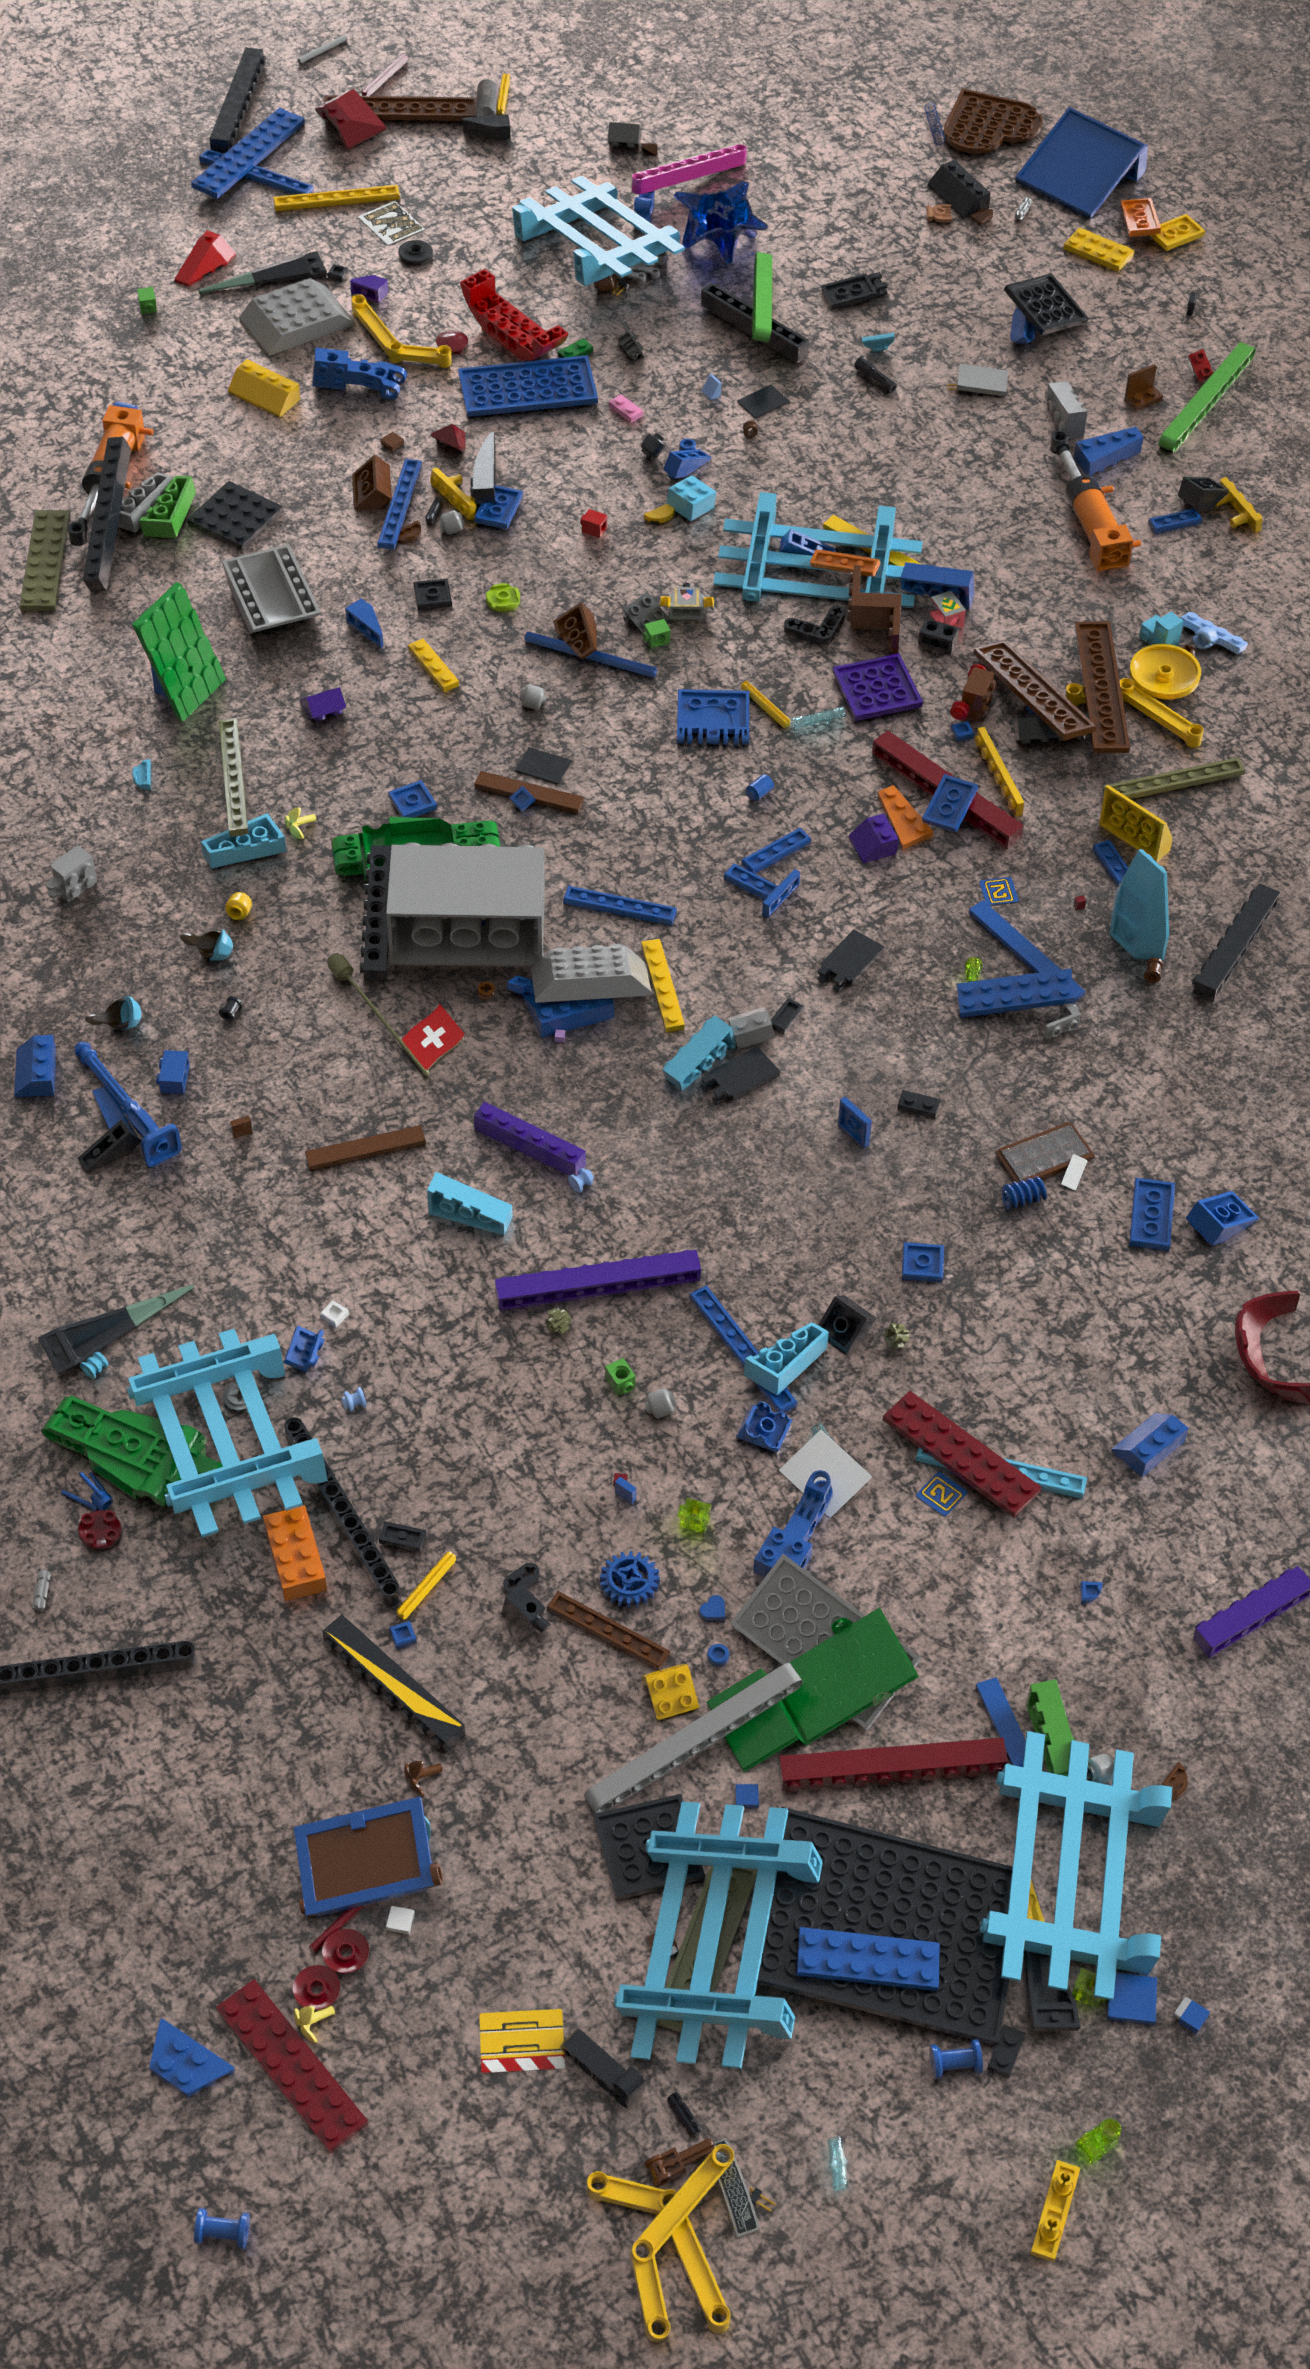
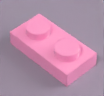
[609,394,643,423]

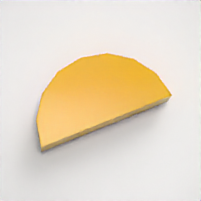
[644,504,675,523]

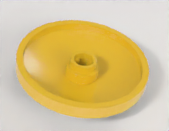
[1129,644,1201,699]

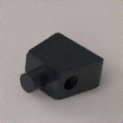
[501,1583,551,1634]

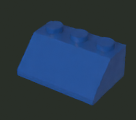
[14,1035,56,1097]
[1111,1413,1189,1477]

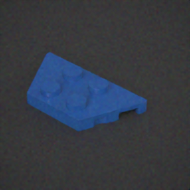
[149,2018,235,2097]

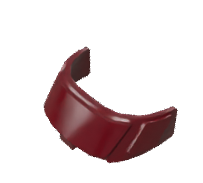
[1235,1291,1310,1404]

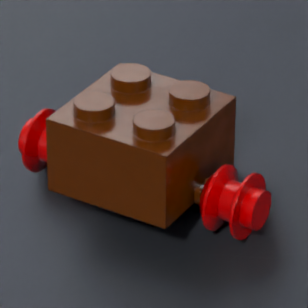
[950,664,996,722]

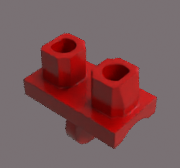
[1188,349,1213,383]

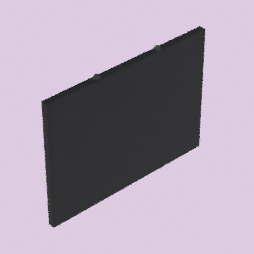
[737,384,790,418]
[515,747,572,785]

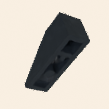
[463,115,511,140]
[77,1119,142,1173]

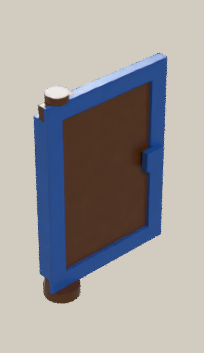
[294,1797,443,1917]

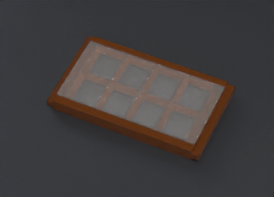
[995,1122,1095,1183]

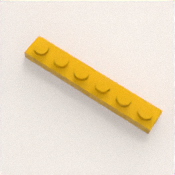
[975,727,1024,817]
[641,939,685,1032]

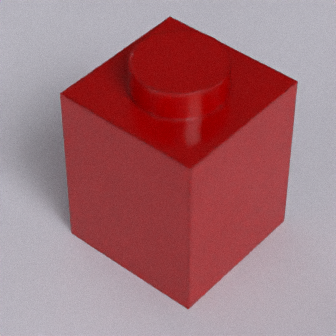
[580,509,608,538]

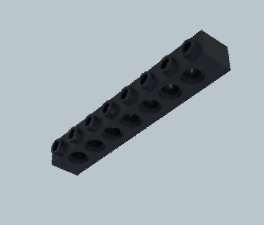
[360,845,392,981]

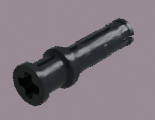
[854,356,897,393]

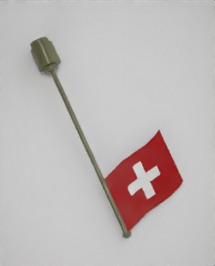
[327,953,465,1076]

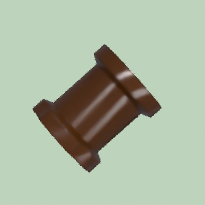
[1144,957,1164,983]

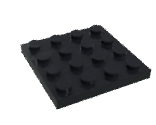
[1004,273,1089,336]
[187,481,284,550]
[593,1794,705,1900]

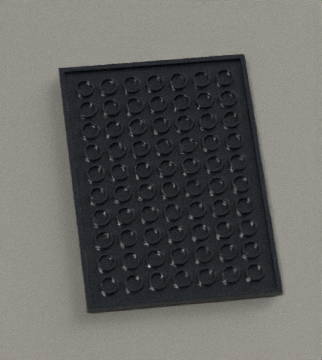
[757,1807,1013,2045]

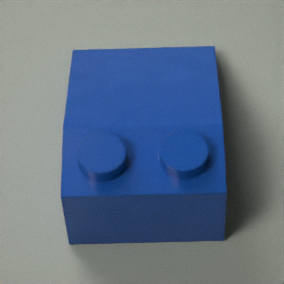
[1186,1191,1259,1246]

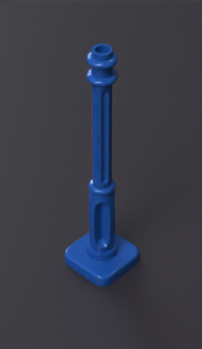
[75,1041,182,1167]

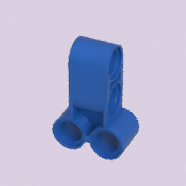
[634,190,655,223]

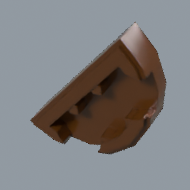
[397,520,421,543]
[1161,1762,1188,1801]

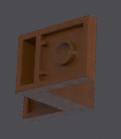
[847,565,902,655]

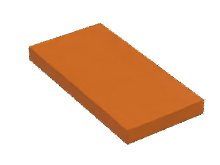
[1120,198,1161,237]

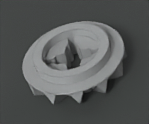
[223,1382,248,1412]

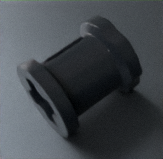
[219,996,243,1022]

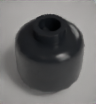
[640,433,665,459]

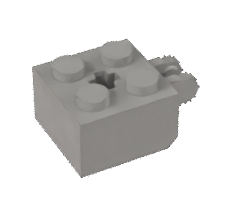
[46,845,97,902]

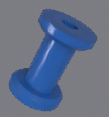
[929,2039,983,2079]
[194,2208,250,2249]

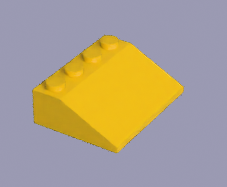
[1099,785,1173,862]

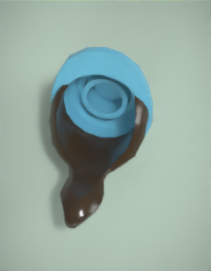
[180,929,233,961]
[85,996,142,1030]

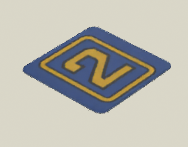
[979,877,1019,905]
[916,1472,968,1516]

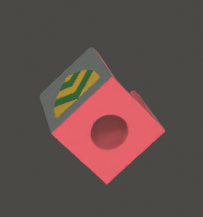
[930,591,966,628]

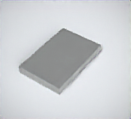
[957,364,1008,397]

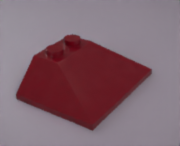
[315,88,387,149]

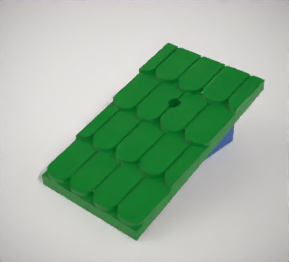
[132,582,226,722]

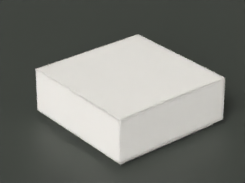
[320,1300,349,1328]
[386,1906,415,1935]

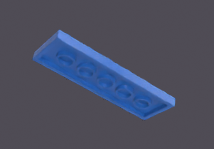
[957,968,1076,1018]
[796,1927,940,1991]

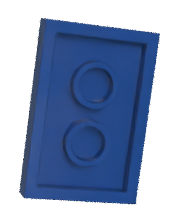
[475,485,523,529]
[922,774,978,833]

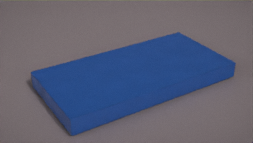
[1129,1178,1175,1251]

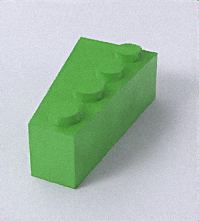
[139,476,196,538]
[1026,1679,1075,1776]

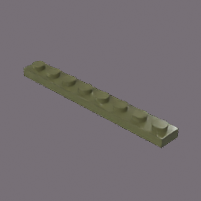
[1102,757,1245,799]

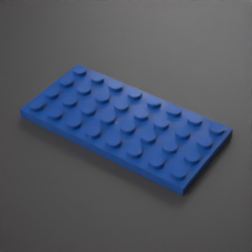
[458,355,598,417]

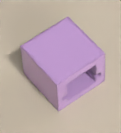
[555,1029,565,1043]

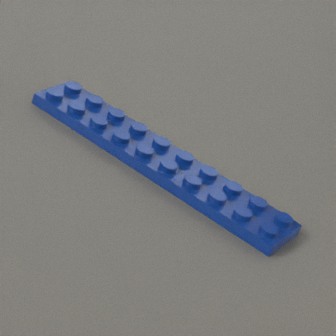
[191,108,305,199]

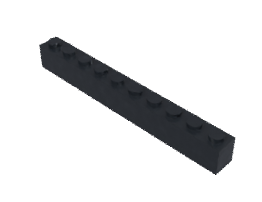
[209,47,266,153]
[82,436,131,592]

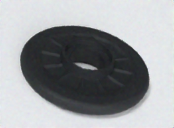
[398,240,433,264]

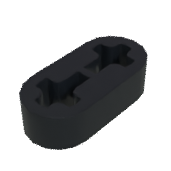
[503,1563,540,1595]

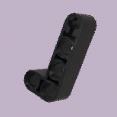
[560,2029,645,2109]

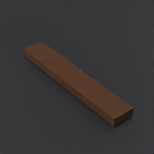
[474,771,584,814]
[305,1125,426,1171]
[546,1591,671,1671]

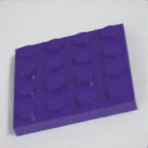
[832,653,923,721]

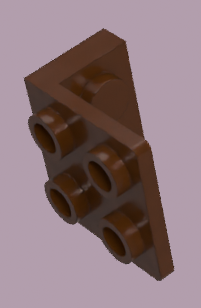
[1124,364,1163,412]

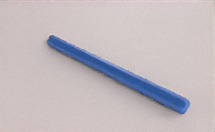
[525,631,657,677]

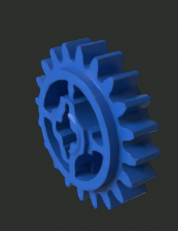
[600,1551,660,1608]

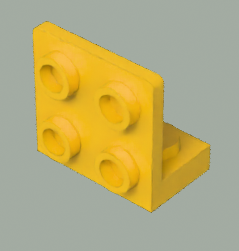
[641,1664,699,1720]

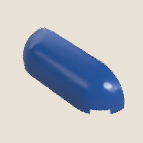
[1010,307,1036,344]

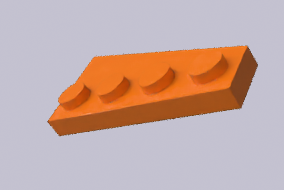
[878,785,934,850]

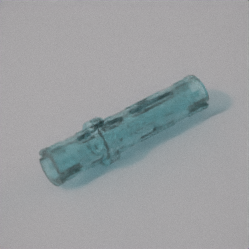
[791,706,846,729]

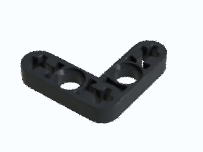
[784,605,845,645]

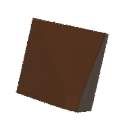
[641,142,658,155]
[970,209,993,224]

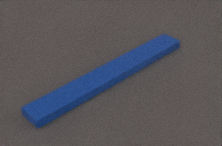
[199,149,314,195]
[377,459,422,550]
[969,901,1085,1000]
[689,1285,798,1413]

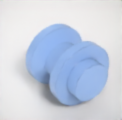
[568,1168,594,1193]
[341,1387,367,1412]

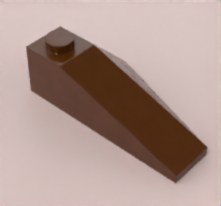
[553,602,597,660]

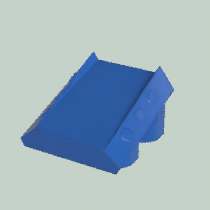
[736,1402,792,1453]

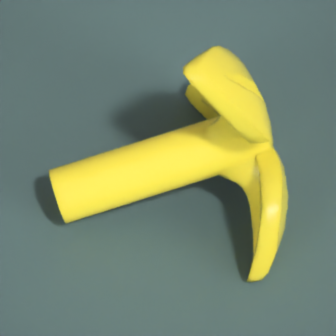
[284,807,316,839]
[294,2005,335,2043]

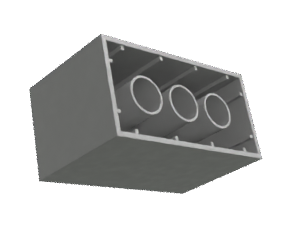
[386,843,545,967]

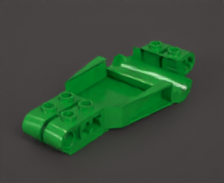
[331,817,501,882]
[41,1396,223,1507]

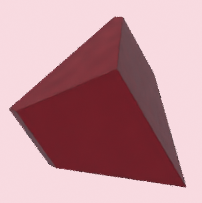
[430,424,465,452]

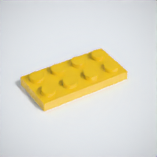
[1063,227,1134,272]

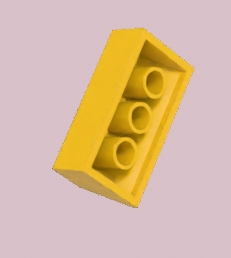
[228,359,301,417]

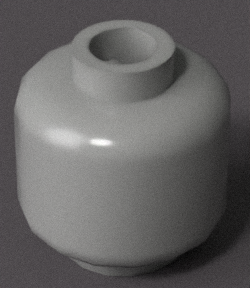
[438,510,465,535]
[519,684,547,710]
[644,1388,677,1419]
[1086,1754,1114,1784]

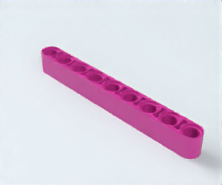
[631,144,747,194]

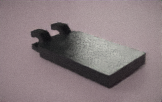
[821,272,888,310]
[817,929,885,992]
[700,1046,780,1104]

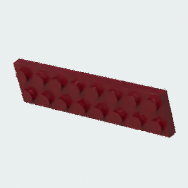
[882,1391,1042,1518]
[215,1979,368,2154]

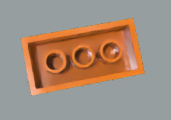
[263,1505,327,1601]

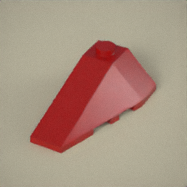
[174,230,236,286]

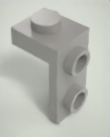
[1044,1003,1081,1039]

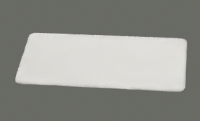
[1061,1154,1087,1190]

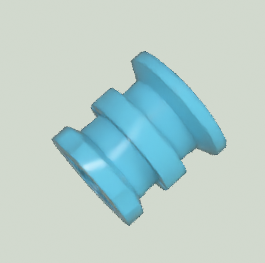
[80,1352,109,1380]

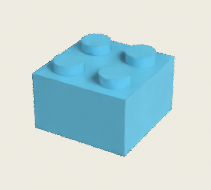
[667,475,716,521]

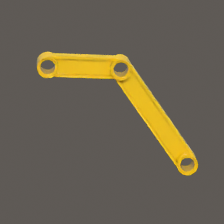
[351,295,452,368]
[1065,678,1204,748]
[629,2144,734,2343]
[587,2171,731,2334]

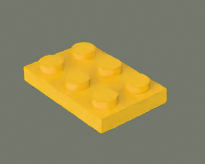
[1150,214,1205,251]

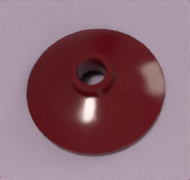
[322,1929,369,1974]
[293,1965,340,2011]

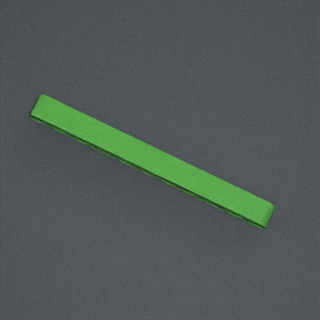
[752,252,772,343]
[1158,342,1256,452]

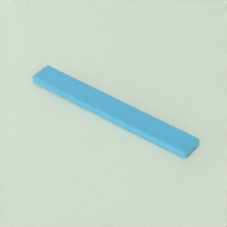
[916,1448,1088,1499]

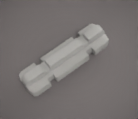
[1014,197,1032,221]
[32,1570,51,1612]

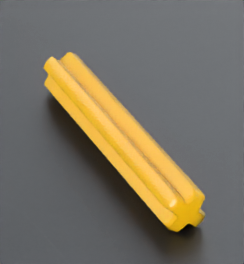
[496,73,510,115]
[741,681,791,728]
[396,1551,456,1620]

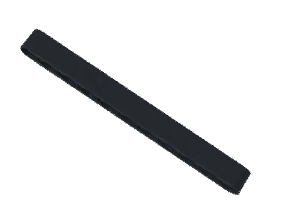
[284,1417,401,1607]
[0,1641,197,1695]

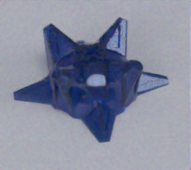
[673,181,769,264]

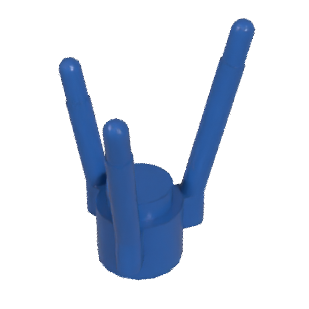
[61,1472,113,1511]

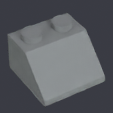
[728,1007,775,1049]

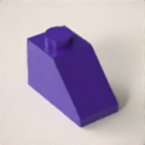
[350,275,388,303]

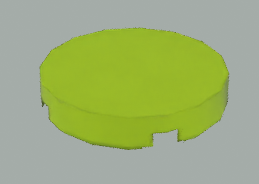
[486,583,520,612]

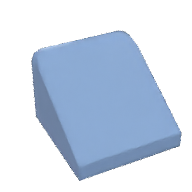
[702,374,721,400]

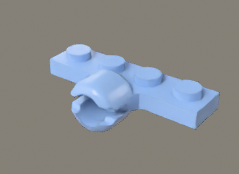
[1180,612,1248,654]

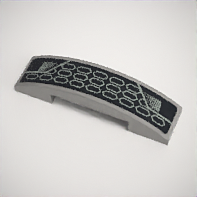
[706,2139,760,2239]

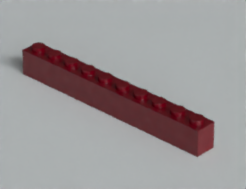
[872,730,1024,849]
[779,1737,1008,1792]

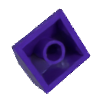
[299,687,347,721]
[849,813,898,863]

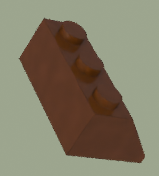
[352,455,392,510]

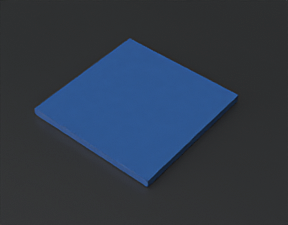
[1015,107,1145,218]

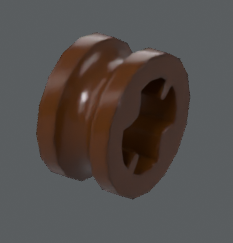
[743,421,758,438]
[477,982,495,1000]

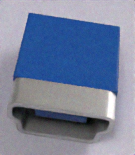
[1173,1997,1210,2035]

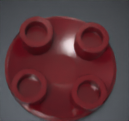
[436,330,468,354]
[78,1510,122,1549]

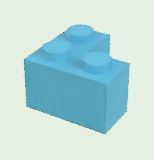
[1139,612,1184,647]

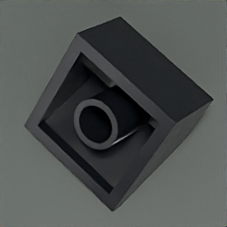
[1178,477,1229,511]
[818,1295,877,1353]

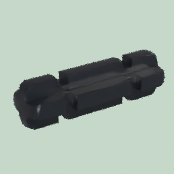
[425,496,443,524]
[667,2092,702,2137]

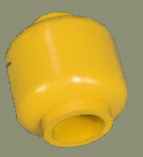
[225,892,252,920]

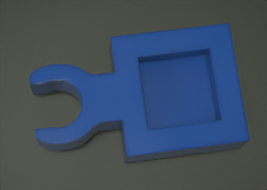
[507,976,534,995]

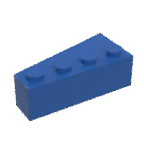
[1074,427,1143,476]
[900,562,975,610]

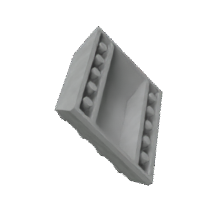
[239,278,356,356]
[222,544,321,633]
[531,944,652,1003]

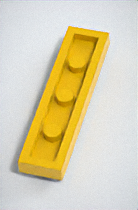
[408,638,459,692]

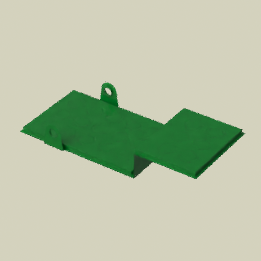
[706,1607,919,1772]

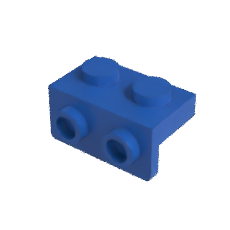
[283,1326,325,1373]

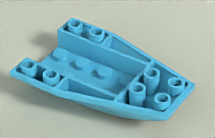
[1110,849,1169,961]

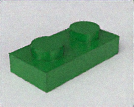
[558,338,594,358]

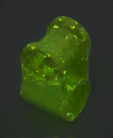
[1075,2118,1122,2164]

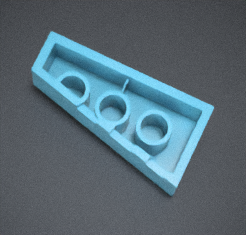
[201,813,286,868]
[663,1015,737,1091]
[427,1172,513,1235]
[744,1322,829,1395]

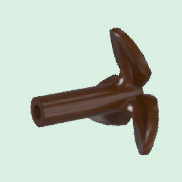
[404,1761,443,1797]

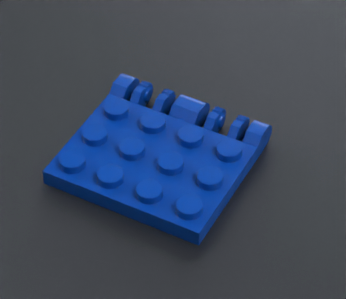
[677,689,749,745]

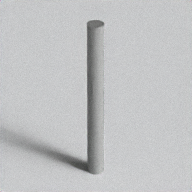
[297,35,348,64]

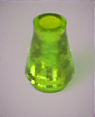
[964,957,983,982]

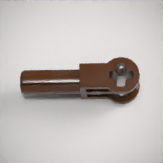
[644,2138,715,2188]

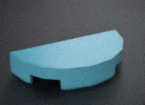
[862,333,895,352]
[132,759,151,790]

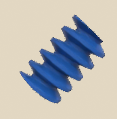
[1002,1176,1047,1210]

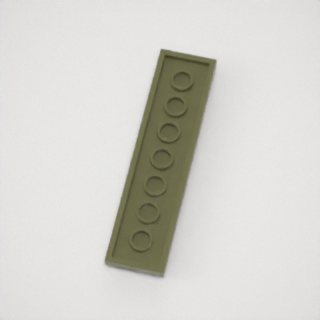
[19,510,70,611]
[657,1866,758,2033]

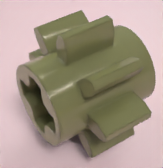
[545,1308,571,1334]
[884,1323,910,1348]

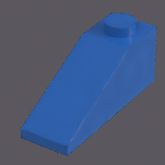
[663,449,711,479]
[779,529,836,556]
[345,598,383,648]

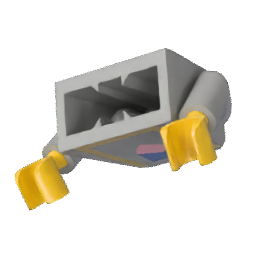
[660,582,714,620]

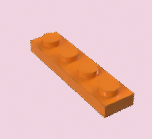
[810,549,880,577]

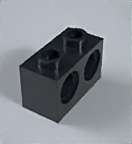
[918,618,959,654]

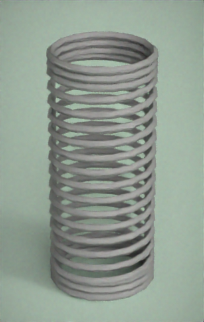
[476,79,497,117]

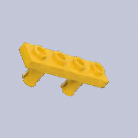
[430,468,480,520]
[1214,477,1263,533]
[1030,2160,1080,2262]

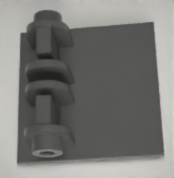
[618,318,645,359]
[622,592,669,633]

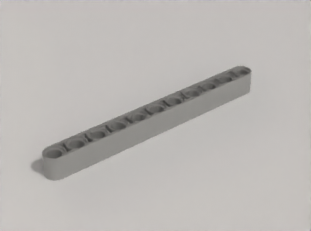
[584,1663,803,1814]

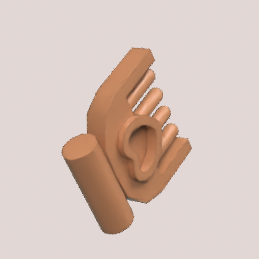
[926,204,952,222]

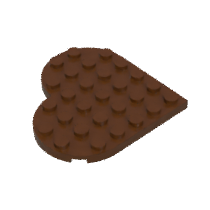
[943,88,1043,155]

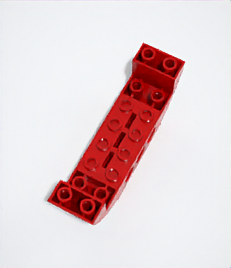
[460,269,569,362]

